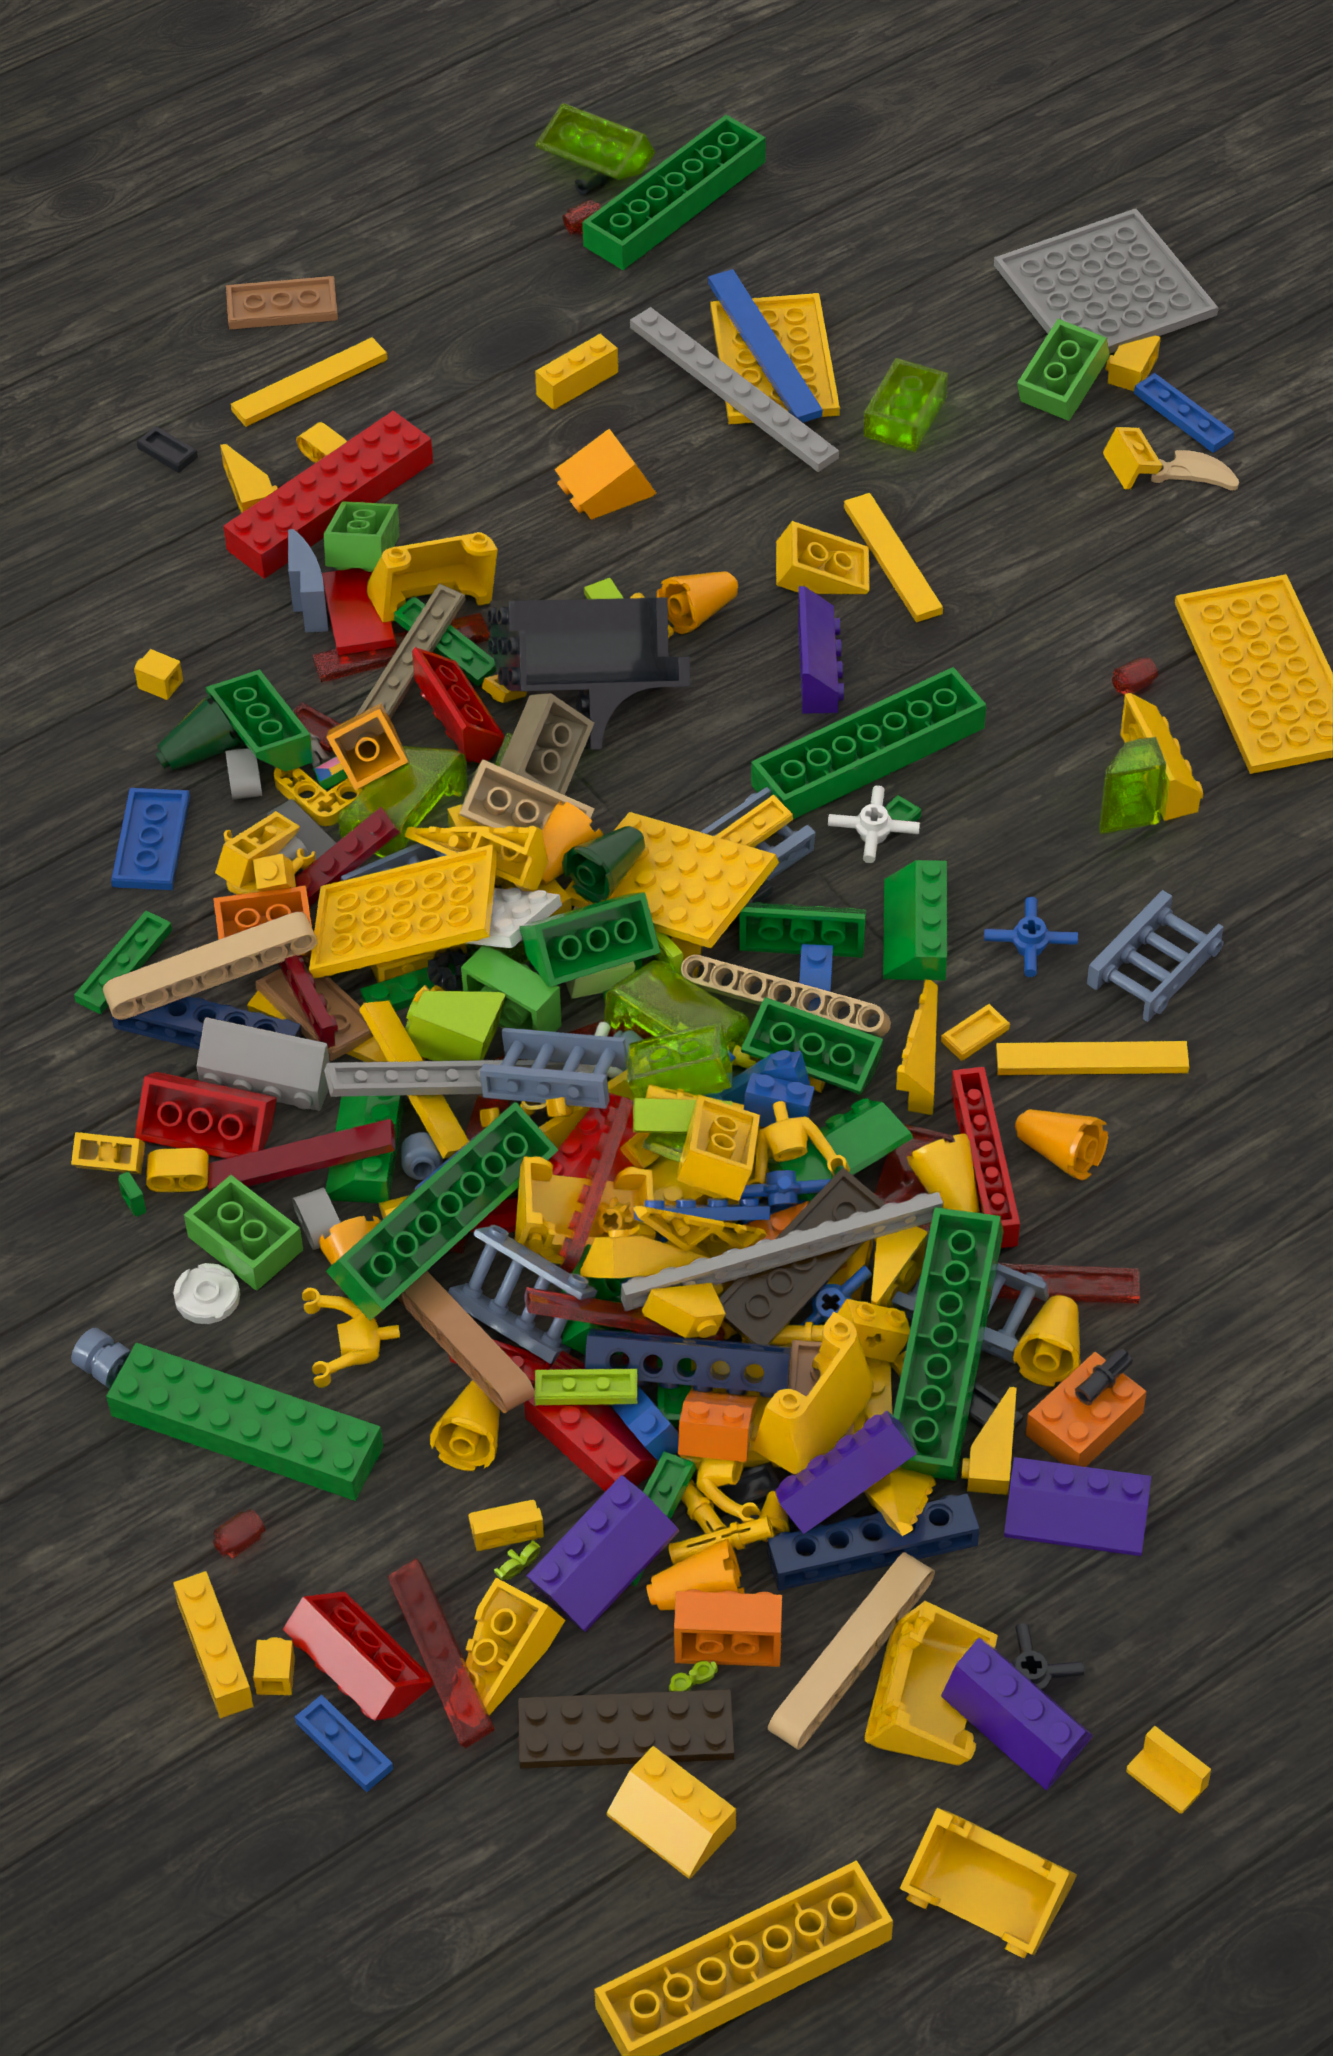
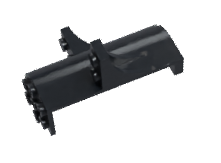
[487,597,690,750]

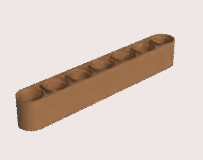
[397,1271,535,1413]

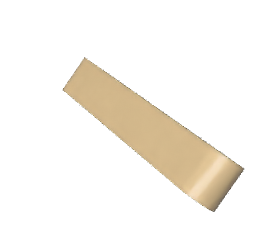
[103,912,317,1020]
[681,955,891,1037]
[768,1552,935,1750]

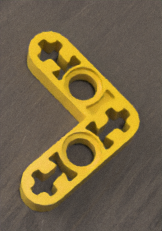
[274,768,386,827]

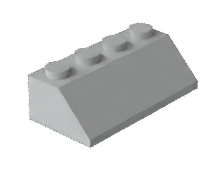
[197,1017,330,1111]

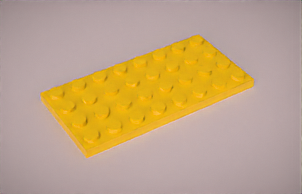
[1175,574,1333,774]

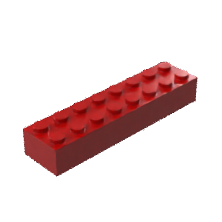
[223,411,433,579]

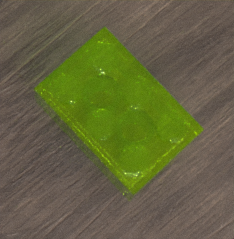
[863,358,948,452]

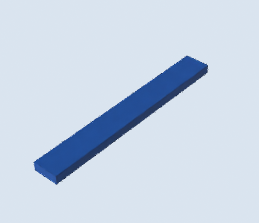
[708,269,823,423]

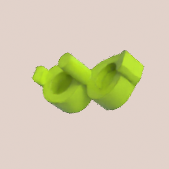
[494,1540,541,1580]
[669,1661,718,1692]

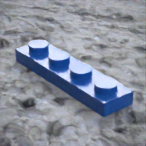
[1134,373,1234,453]
[634,1198,770,1222]

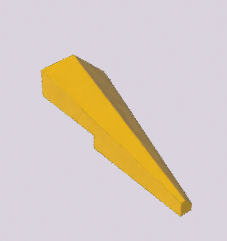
[405,826,548,891]
[896,979,938,1115]
[633,1206,767,1258]
[864,1467,936,1536]

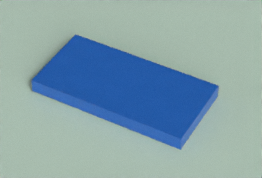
[111,788,190,890]

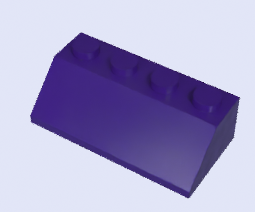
[798,586,844,714]
[775,1411,916,1534]
[1004,1457,1151,1556]
[527,1475,679,1632]
[941,1637,1093,1791]

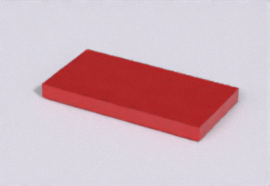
[321,568,396,655]

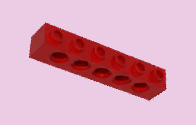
[951,1067,1020,1248]

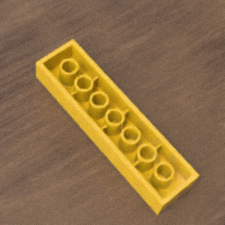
[594,1860,893,2056]

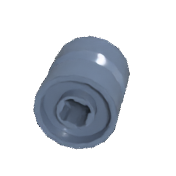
[71,1328,131,1389]

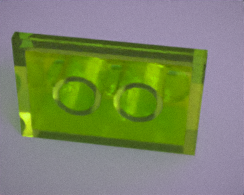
[1099,737,1166,834]
[627,1020,732,1098]

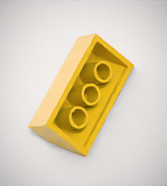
[1120,693,1203,821]

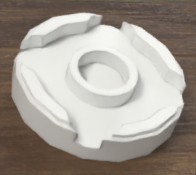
[173,1263,240,1324]

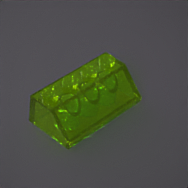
[535,103,656,180]

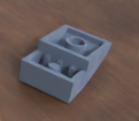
[288,529,328,632]

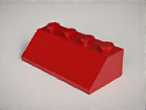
[412,647,507,763]
[135,1072,277,1159]
[549,1093,665,1181]
[524,1388,657,1492]
[283,1591,436,1721]

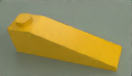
[580,1229,709,1278]
[448,1578,565,1730]

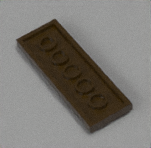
[719,1168,886,1345]
[518,1689,734,1769]

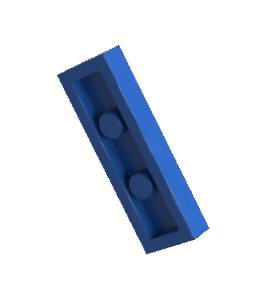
[295,1694,393,1792]

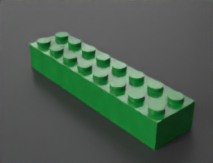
[582,115,766,270]
[751,667,986,820]
[326,1101,558,1321]
[893,1207,1004,1481]
[106,1343,384,1501]

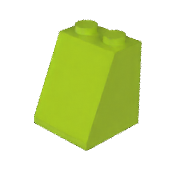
[405,991,506,1061]

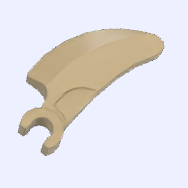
[1151,450,1239,490]

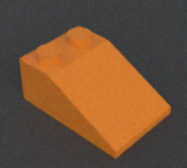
[678,1389,758,1462]

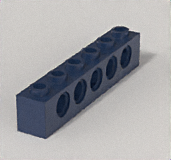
[110,996,302,1049]
[585,1329,792,1398]
[767,1494,979,1591]

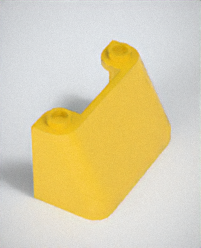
[367,532,498,623]
[515,1156,656,1264]
[752,1312,874,1475]
[865,1601,998,1766]
[900,1808,1077,1959]

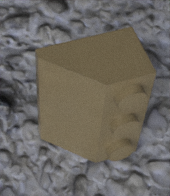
[500,693,594,795]

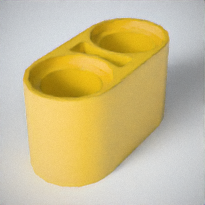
[296,422,347,463]
[146,1148,209,1192]

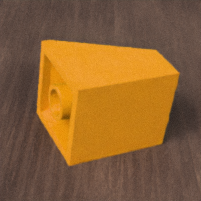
[555,429,657,520]
[326,703,409,790]

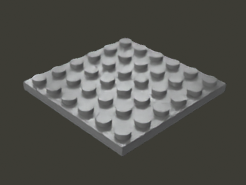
[994,208,1218,354]

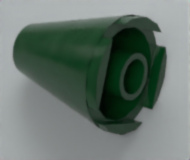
[155,695,241,771]
[562,826,645,903]

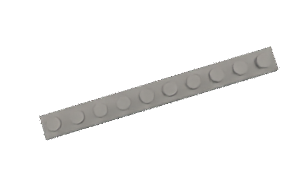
[630,307,839,472]
[621,1192,943,1311]

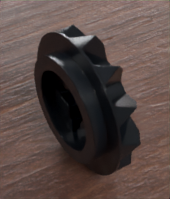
[427,947,472,990]

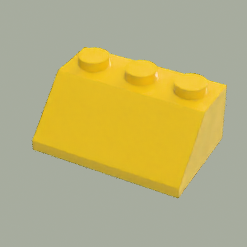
[607,1746,736,1879]

